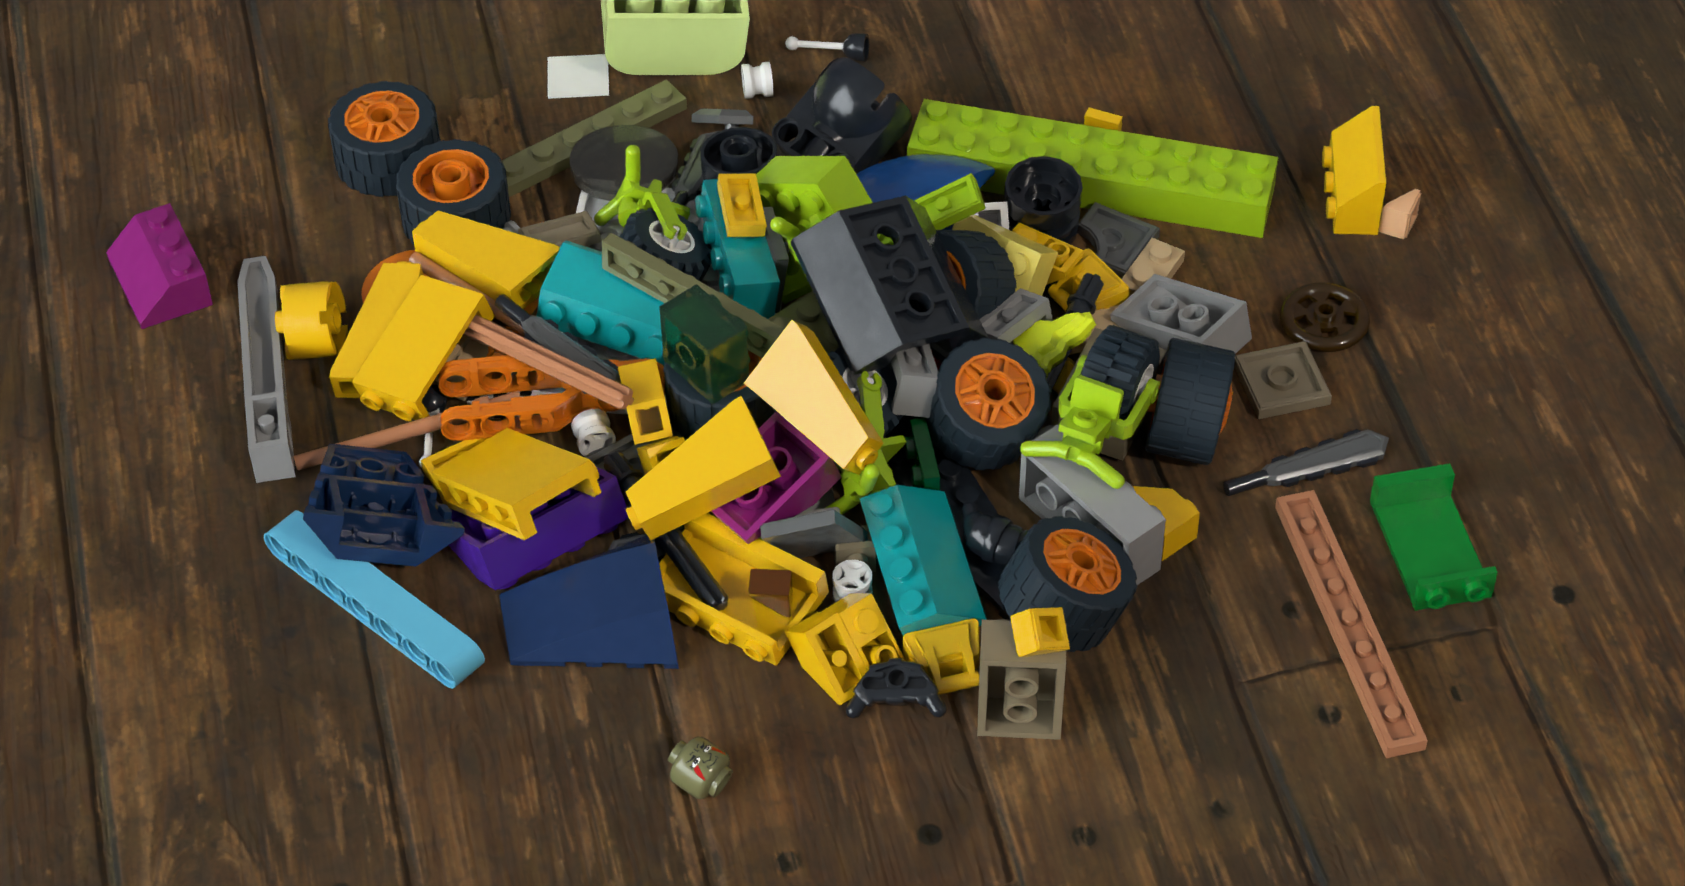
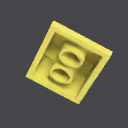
[952,214,1058,296]

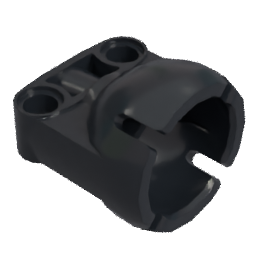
[772,57,912,174]

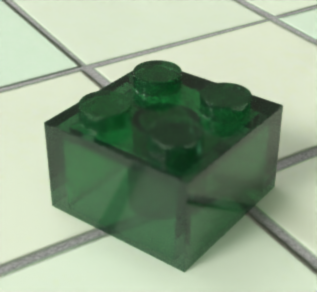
[659,284,750,405]

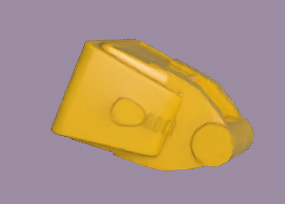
[1048,248,1129,311]
[903,618,981,695]

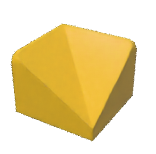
[1010,607,1070,657]

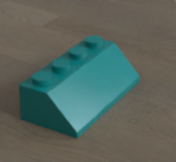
[695,179,780,319]
[537,240,696,366]
[860,485,987,636]

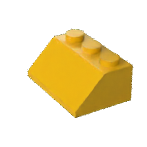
[1322,106,1386,235]

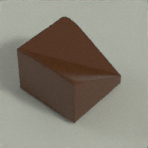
[748,569,793,617]

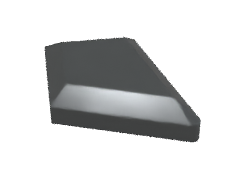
[692,108,753,129]

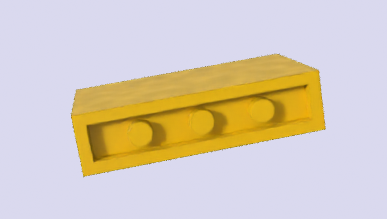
[431,428,601,541]
[659,513,829,666]

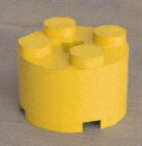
[275,281,348,360]

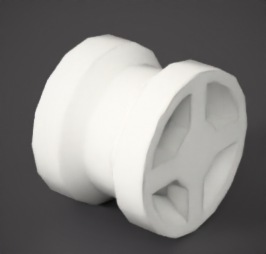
[741,62,773,99]
[571,409,616,457]
[832,560,872,603]

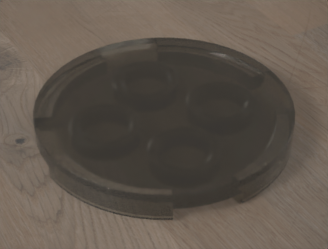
[570,125,678,201]

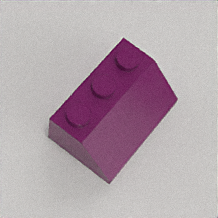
[106,203,213,329]

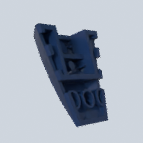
[303,443,465,567]
[499,535,679,669]

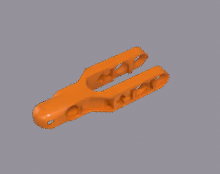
[438,355,666,441]

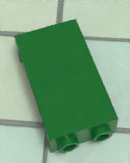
[1370,463,1498,611]

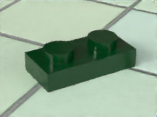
[904,418,940,491]

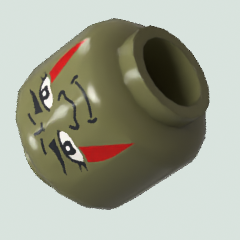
[668,736,733,799]

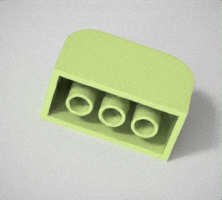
[601,0,750,75]

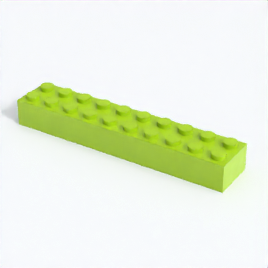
[907,99,1278,238]

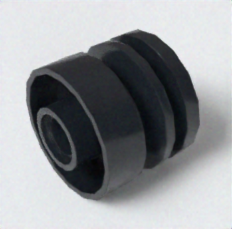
[700,127,777,180]

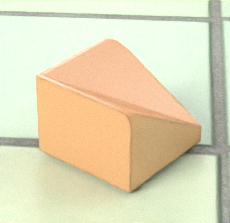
[1379,189,1421,240]

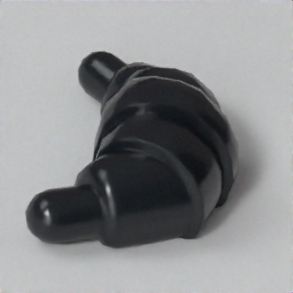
[962,502,1029,565]
[846,658,946,718]

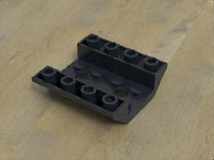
[790,195,988,376]

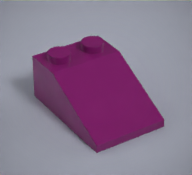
[710,411,841,544]

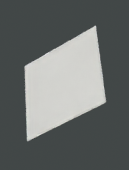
[547,54,609,99]

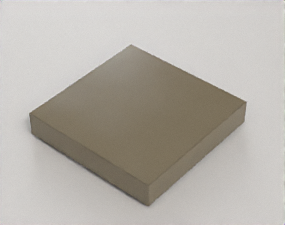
[1234,341,1332,419]

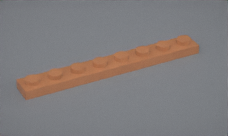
[1275,490,1428,758]

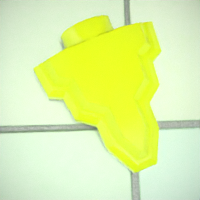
[1013,312,1096,378]

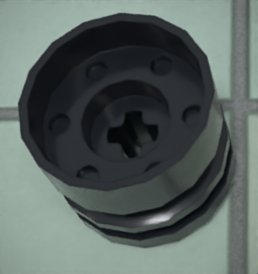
[1004,156,1083,244]

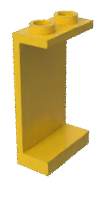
[352,275,495,421]

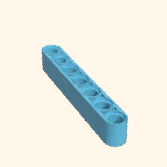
[264,510,485,689]

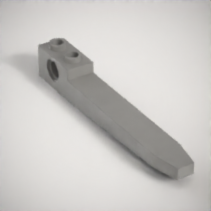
[238,256,296,483]

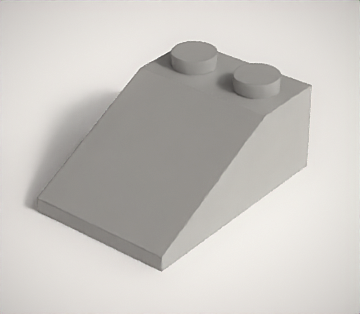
[1110,274,1252,354]

